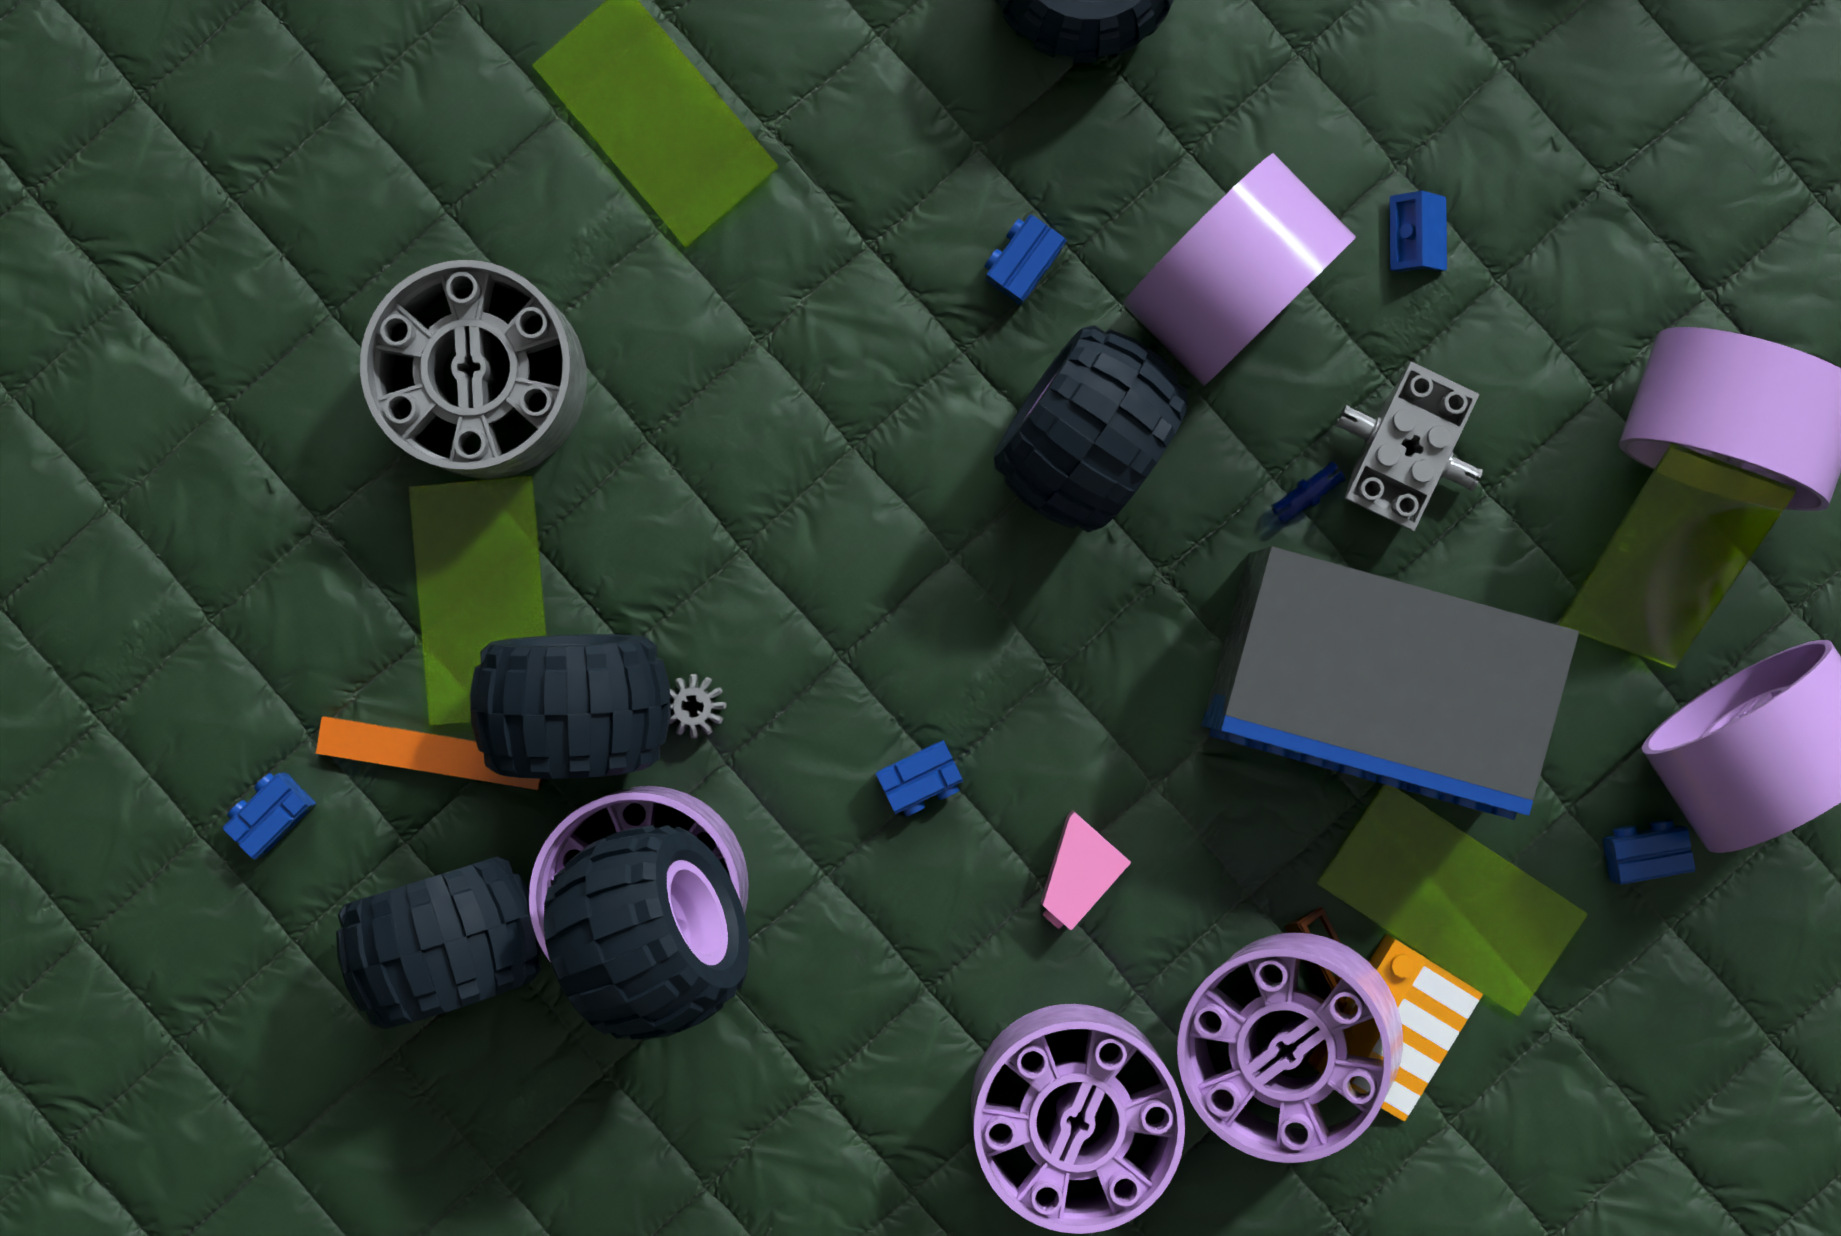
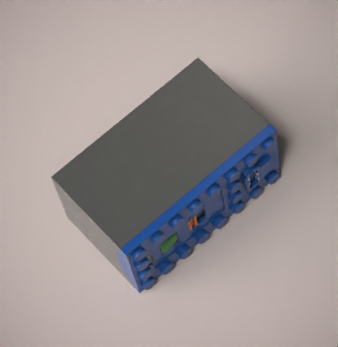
[1201,546,1579,820]

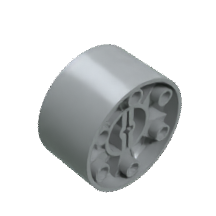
[360,260,587,479]

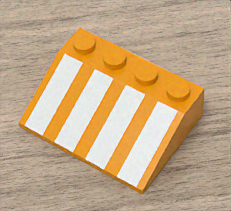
[1308,934,1483,1122]

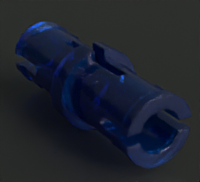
[1271,461,1346,525]

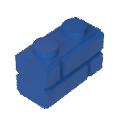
[984,214,1067,306]
[876,739,963,817]
[223,772,316,860]
[1602,819,1695,885]

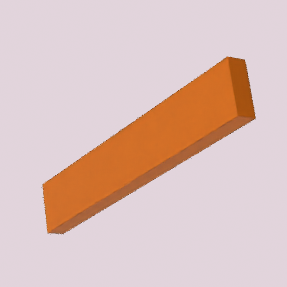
[316,716,542,790]

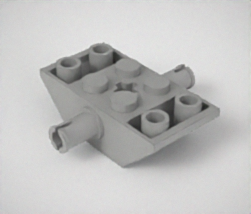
[1335,362,1483,531]

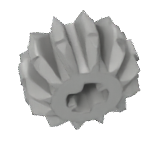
[669,674,727,738]

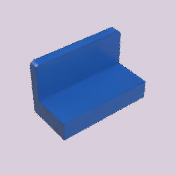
[1389,191,1447,272]

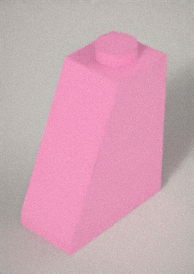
[1041,810,1131,930]

